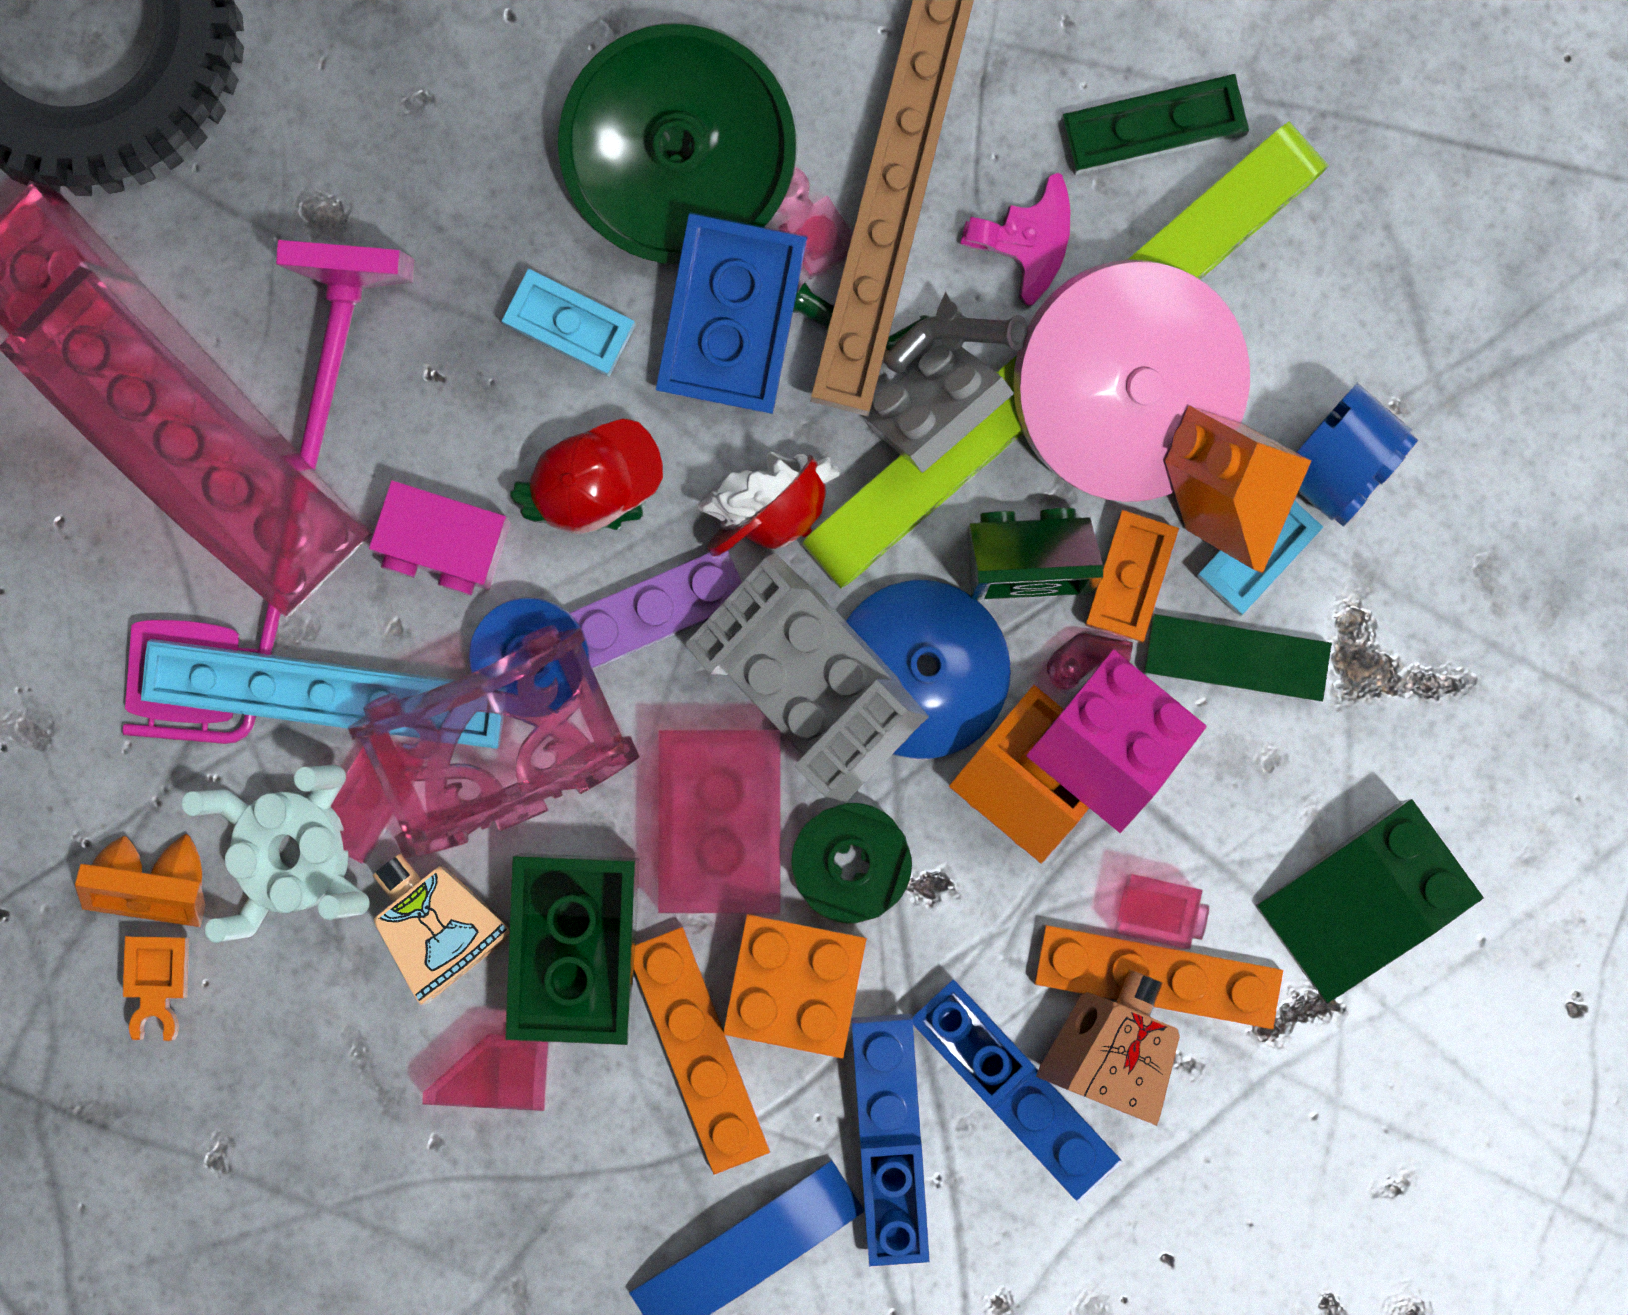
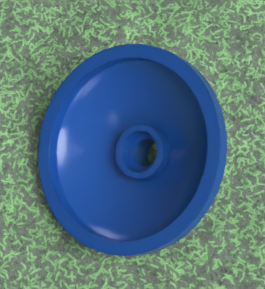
[846,580,1011,760]

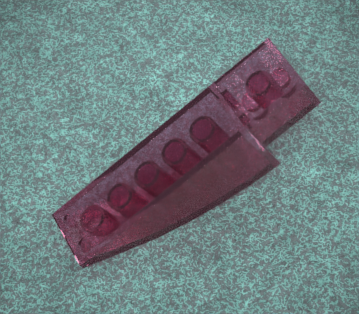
[0,183,372,617]

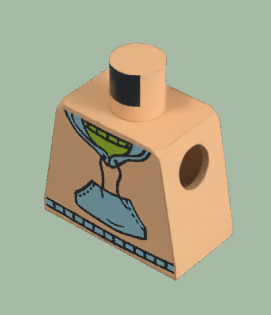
[373,854,510,1005]

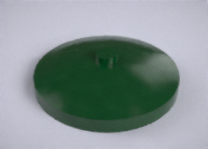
[558,22,798,264]

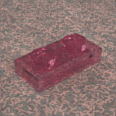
[330,732,427,865]

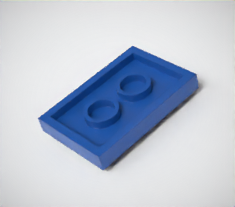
[656,213,808,414]

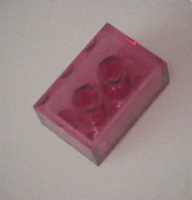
[658,730,781,914]

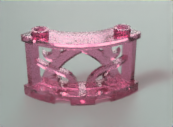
[347,625,640,858]

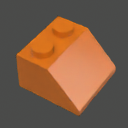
[1165,405,1311,573]
[949,685,1089,864]

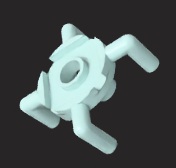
[182,765,370,943]

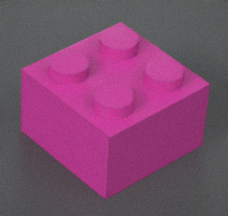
[1026,649,1207,833]

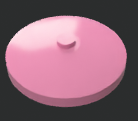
[1013,260,1250,502]

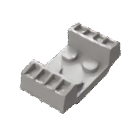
[685,553,929,802]

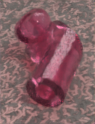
[1047,633,1133,690]

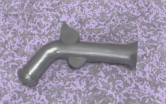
[884,291,1028,373]

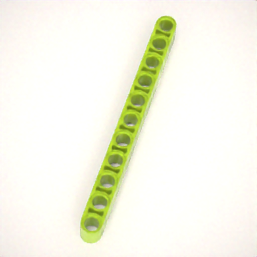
[802,121,1329,589]

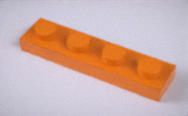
[1034,925,1284,1029]
[634,927,771,1175]

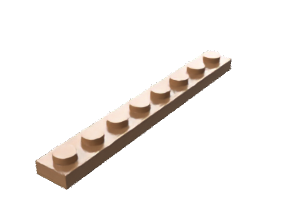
[810,0,974,416]

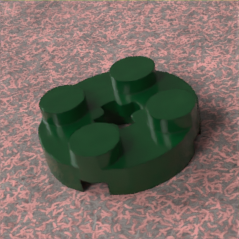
[791,803,912,924]

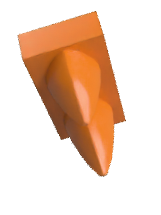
[75,834,206,927]

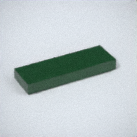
[1061,74,1249,175]
[1143,614,1332,703]

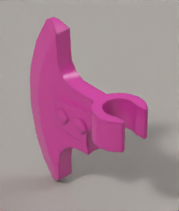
[960,173,1071,306]

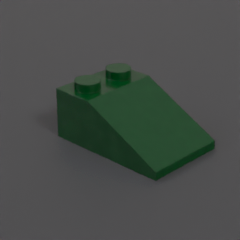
[967,508,1103,601]
[1256,799,1484,1004]
[505,853,640,1045]

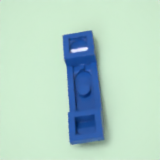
[629,1160,865,1315]

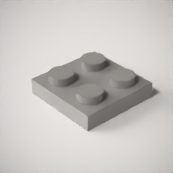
[861,345,1014,473]

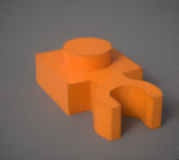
[123,936,190,1041]

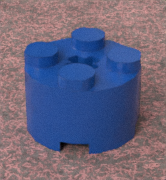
[1296,382,1418,527]

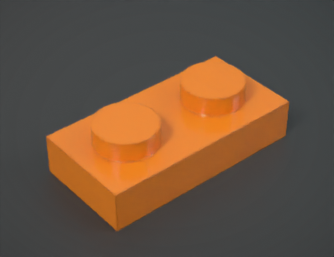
[1085,510,1179,644]

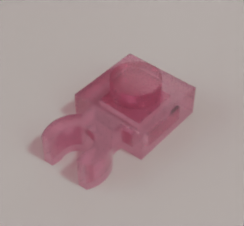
[777,167,853,280]

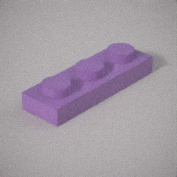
[570,550,742,672]

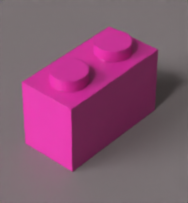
[369,480,511,596]

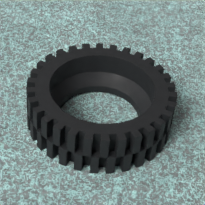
[0,0,244,196]

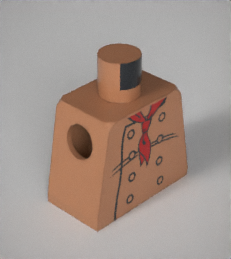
[1036,970,1180,1126]

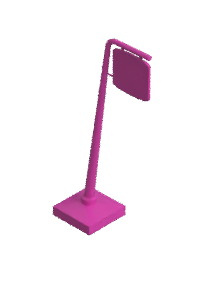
[123,240,415,744]

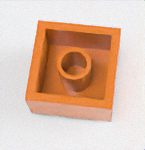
[723,914,867,1059]

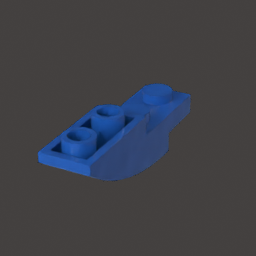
[912,979,1123,1204]
[851,1013,930,1267]

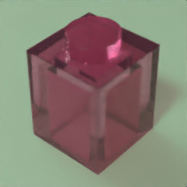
[1114,874,1210,949]

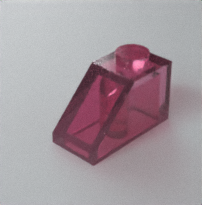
[422,1022,553,1111]

